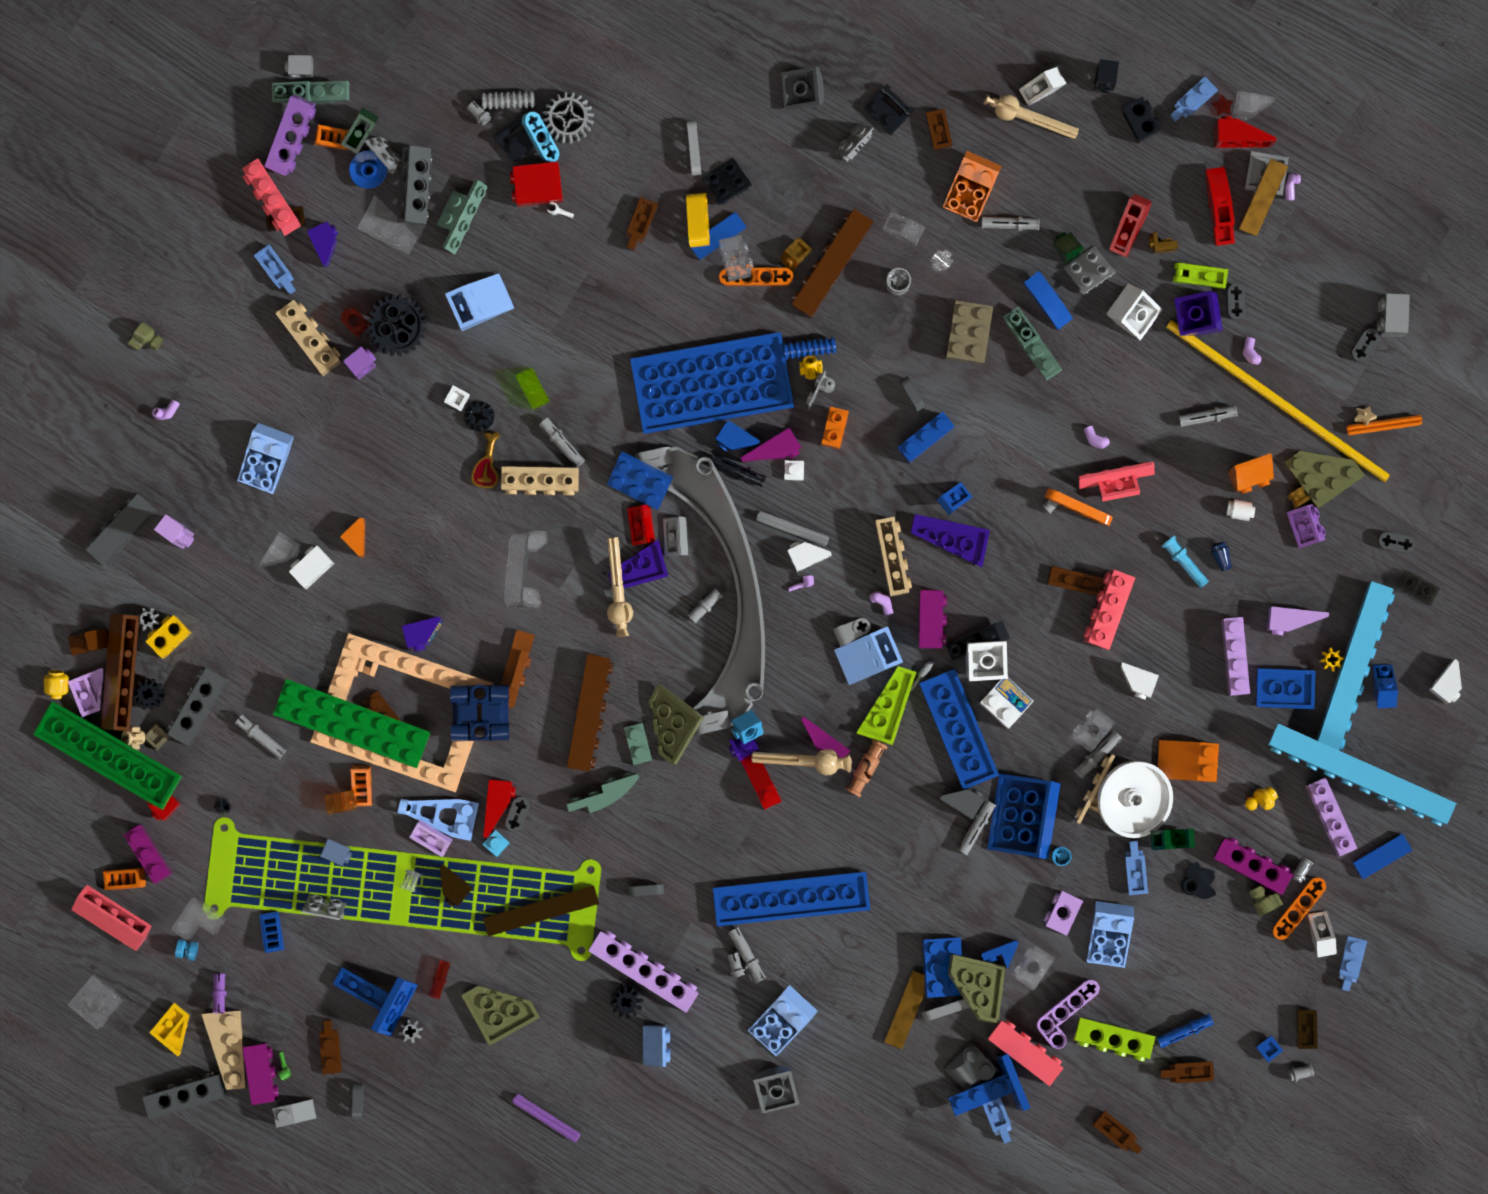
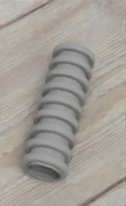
[482,91,535,110]

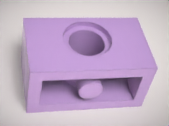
[1043,891,1083,936]

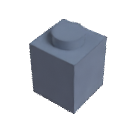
[320,839,352,866]

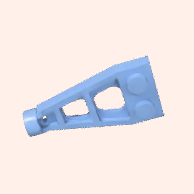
[398,798,479,841]

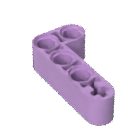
[1036,979,1100,1049]

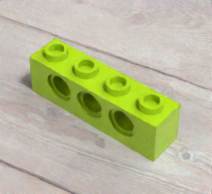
[1073,1017,1155,1061]

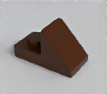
[68,629,108,656]

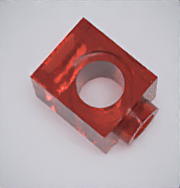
[340,307,370,338]

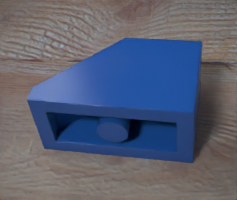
[715,420,760,451]

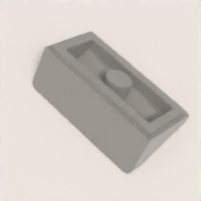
[663,517,688,556]

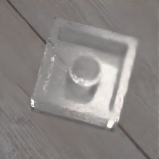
[68,975,125,1030]

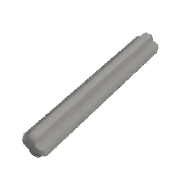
[756,511,829,546]

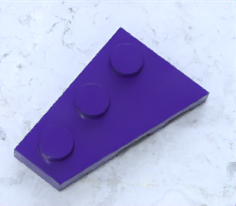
[608,540,668,589]

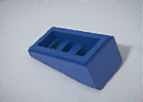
[259,911,285,953]

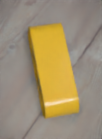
[686,193,710,247]

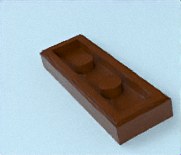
[1047,566,1105,596]

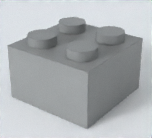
[1376,294,1410,338]

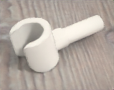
[547,202,574,218]

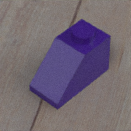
[307,221,338,268]

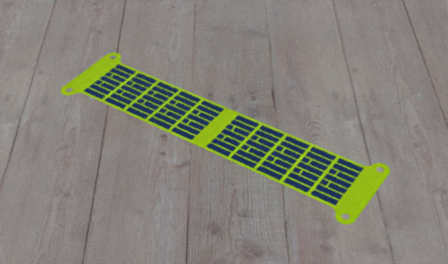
[204,817,601,961]

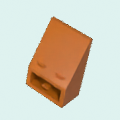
[943,151,1002,222]

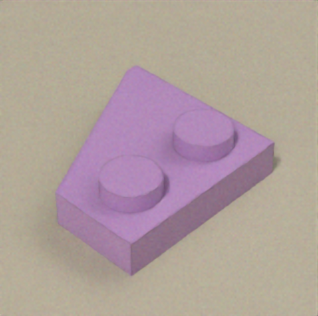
[68,668,104,717]

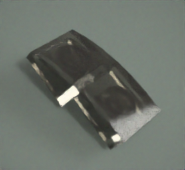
[1396,570,1440,606]

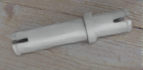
[982,216,1040,231]
[1179,405,1238,427]
[539,417,586,468]
[235,714,287,760]
[1073,731,1122,779]
[957,800,996,856]
[728,927,766,983]

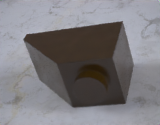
[440,864,473,907]

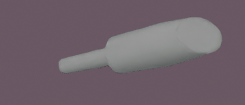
[910,661,934,691]

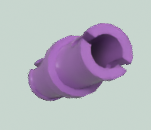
[211,974,227,1014]

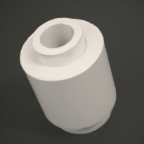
[1226,499,1255,521]

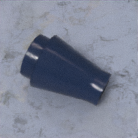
[1210,542,1232,571]

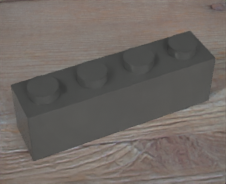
[86,494,157,567]

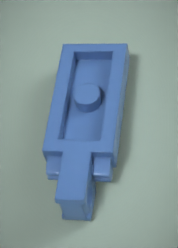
[1170,77,1218,122]
[254,244,296,295]
[1125,841,1148,895]
[1338,936,1367,991]
[982,1098,1012,1144]

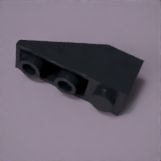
[946,621,1010,662]

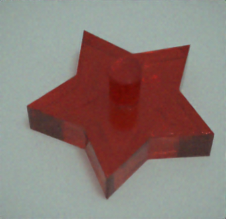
[1212,95,1233,117]

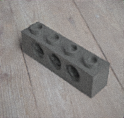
[398,145,432,226]
[167,668,228,746]
[142,1072,226,1119]

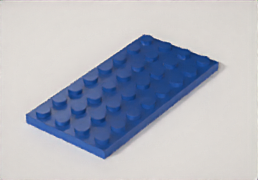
[630,332,794,434]

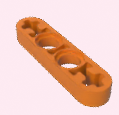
[719,268,793,286]
[1044,488,1113,526]
[1272,877,1326,940]

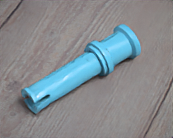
[1161,535,1209,588]

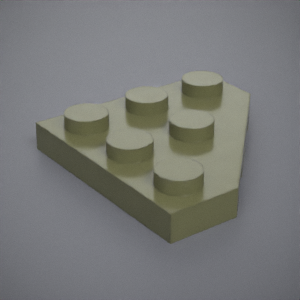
[1284,451,1365,509]
[649,684,704,765]
[948,955,1006,1024]
[461,986,540,1046]

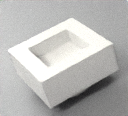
[444,385,470,411]
[784,460,804,481]

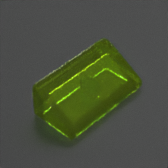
[515,368,550,411]

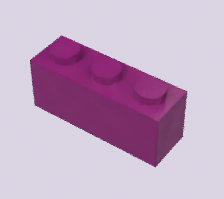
[919,590,947,649]
[123,825,173,884]
[243,1043,279,1105]

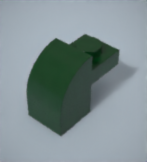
[1150,828,1195,850]

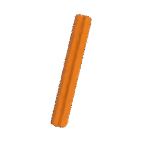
[1346,415,1422,435]

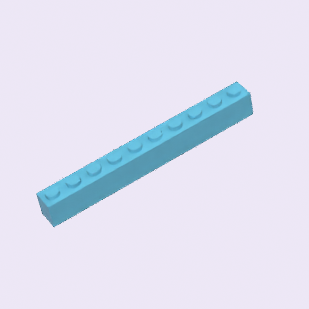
[1316,581,1395,750]
[1268,724,1457,827]

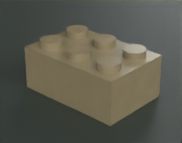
[946,300,993,365]

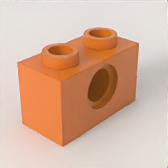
[821,406,849,450]

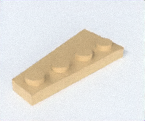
[202,1011,246,1090]

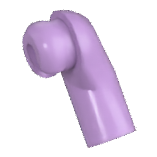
[1285,173,1301,201]
[1243,337,1261,365]
[152,399,180,420]
[1084,426,1109,449]
[870,591,893,615]

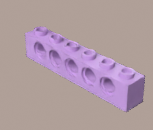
[589,930,699,1013]

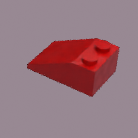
[1214,116,1276,148]

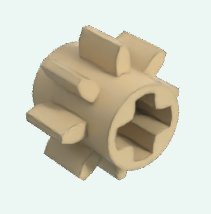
[121,726,145,749]

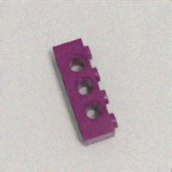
[1212,837,1293,895]

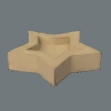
[1355,406,1377,426]

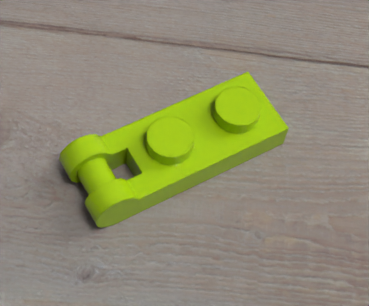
[1172,263,1228,289]

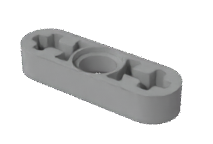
[687,120,701,176]
[921,999,969,1022]

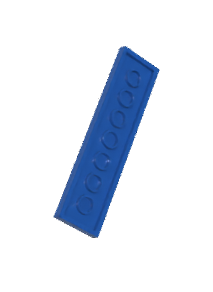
[713,872,870,926]

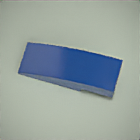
[1023,271,1073,330]

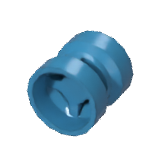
[1051,847,1072,866]
[175,939,199,961]

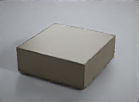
[145,723,171,751]

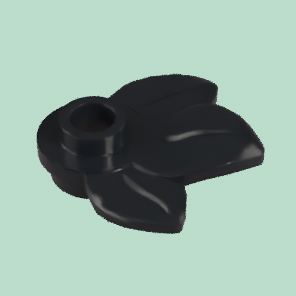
[1181,862,1216,899]

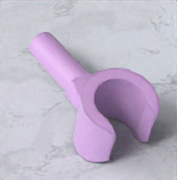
[788,576,814,592]

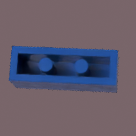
[897,412,955,464]

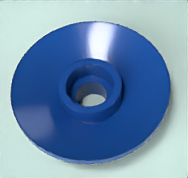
[349,150,387,189]

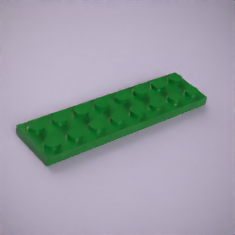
[273,679,431,768]
[33,701,182,810]

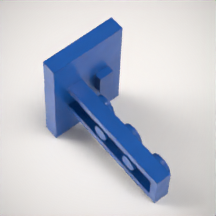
[333,967,418,1036]
[948,1053,1030,1116]

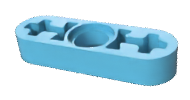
[522,112,559,163]

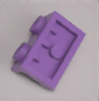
[1287,504,1326,549]

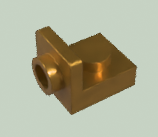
[1149,232,1178,254]
[779,237,812,271]

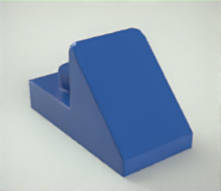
[937,482,972,515]
[980,940,1018,969]

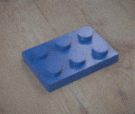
[607,451,673,510]
[1256,669,1315,709]
[922,937,962,998]

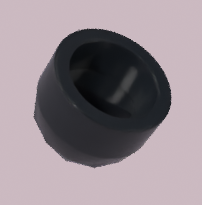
[214,798,231,815]

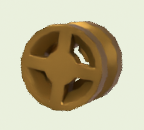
[1287,486,1311,509]

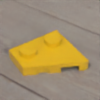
[150,1003,190,1056]

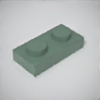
[624,723,652,765]

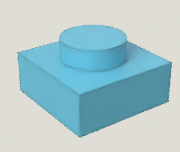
[483,830,510,857]

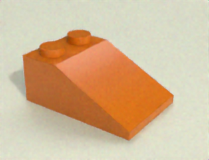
[1228,453,1274,494]
[1157,740,1219,782]

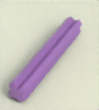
[512,1094,581,1142]

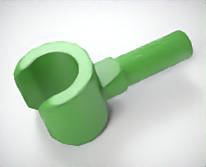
[278,1052,291,1081]

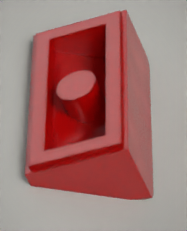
[627,505,655,546]

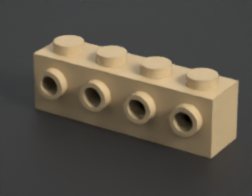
[275,300,342,376]
[501,466,579,496]
[875,517,912,597]

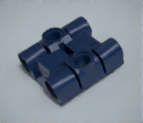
[450,684,509,742]

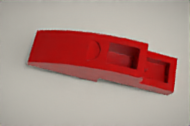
[1205,167,1235,246]

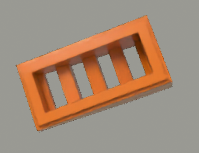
[313,124,349,150]
[350,765,372,806]
[103,868,146,890]

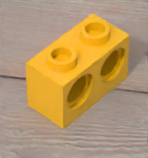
[145,615,192,659]

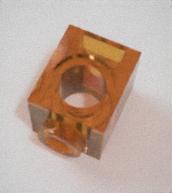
[324,790,357,815]

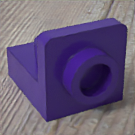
[728,739,760,761]

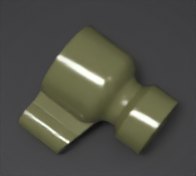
[128,322,164,351]
[1249,885,1283,917]

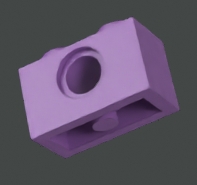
[344,347,377,380]

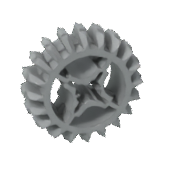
[543,92,594,144]

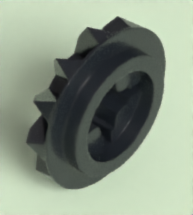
[464,401,495,432]

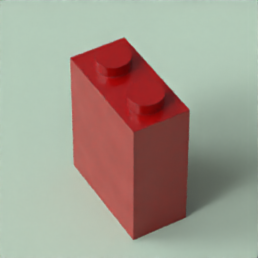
[510,162,563,207]

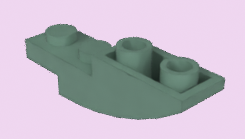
[272,81,349,104]
[1003,306,1062,381]
[567,772,639,813]

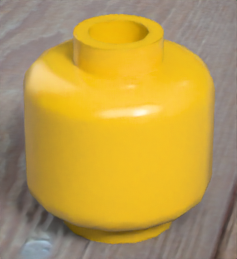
[44,670,69,699]

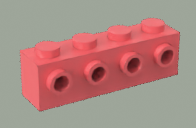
[242,158,301,236]
[1083,570,1135,650]
[72,885,152,951]
[987,1020,1063,1086]

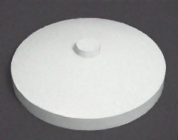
[1098,761,1173,838]

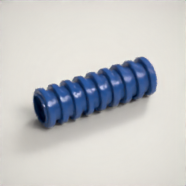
[783,337,836,360]

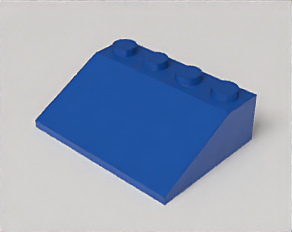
[987,774,1061,859]

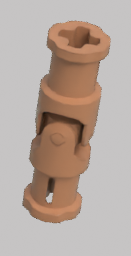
[845,739,887,797]

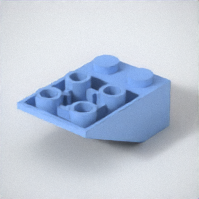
[445,274,514,331]
[237,423,294,494]
[834,627,903,685]
[1087,901,1134,968]
[748,985,818,1056]
[643,1025,670,1067]

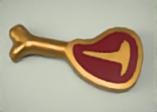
[471,432,500,489]

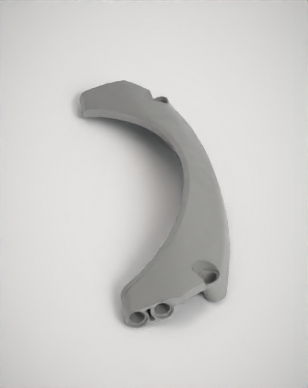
[634,446,765,735]

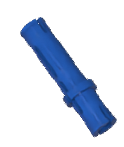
[1156,1014,1214,1048]

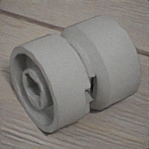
[886,268,911,296]

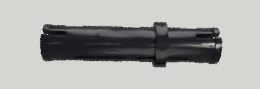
[709,454,767,487]

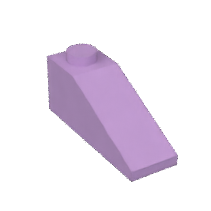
[1267,607,1329,635]

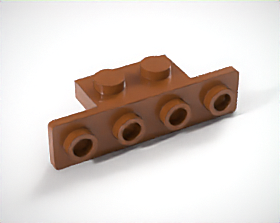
[501,630,535,708]

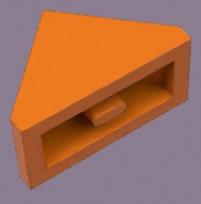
[340,518,365,558]

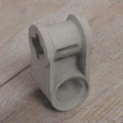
[833,618,871,647]

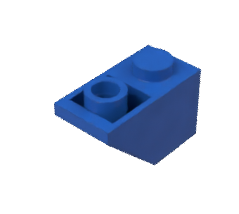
[1373,664,1398,708]

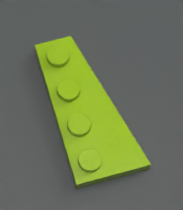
[856,666,916,745]

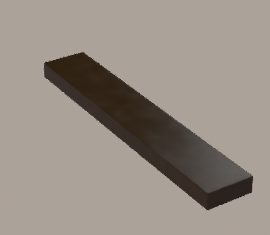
[483,886,599,937]

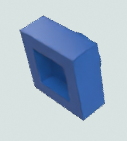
[1256,1035,1283,1062]

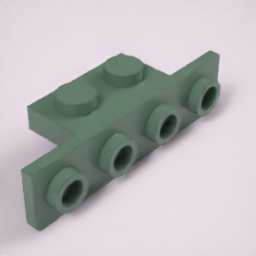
[437,179,488,254]

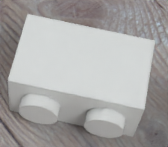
[289,546,335,590]

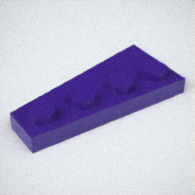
[911,514,990,568]

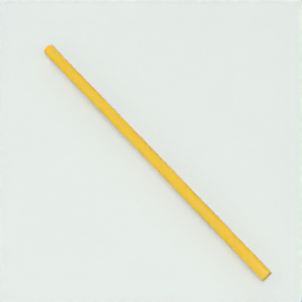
[1166,320,1390,482]

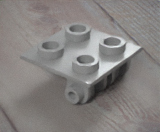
[835,124,873,162]
[364,136,402,175]
[1063,246,1116,294]
[806,371,835,410]
[302,895,346,920]

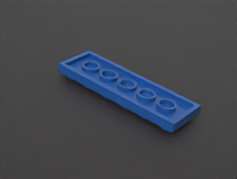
[919,669,999,790]

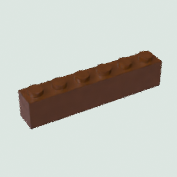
[791,209,873,319]
[101,614,139,731]
[567,654,614,772]

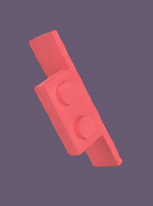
[1078,462,1154,502]

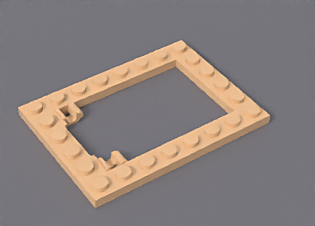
[311,633,494,792]

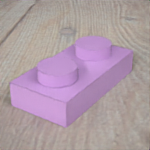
[409,820,453,857]

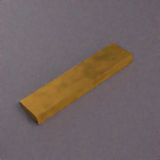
[1239,158,1288,236]
[884,971,925,1049]

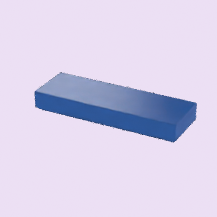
[689,212,747,260]
[1353,834,1412,880]

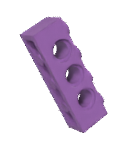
[264,94,316,176]

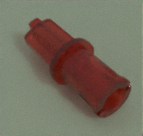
[428,960,450,999]

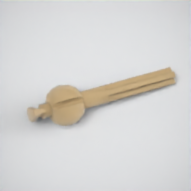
[983,94,1079,139]
[607,537,633,637]
[752,749,852,776]

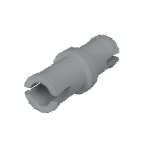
[687,588,722,624]

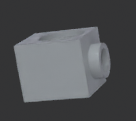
[285,55,313,78]

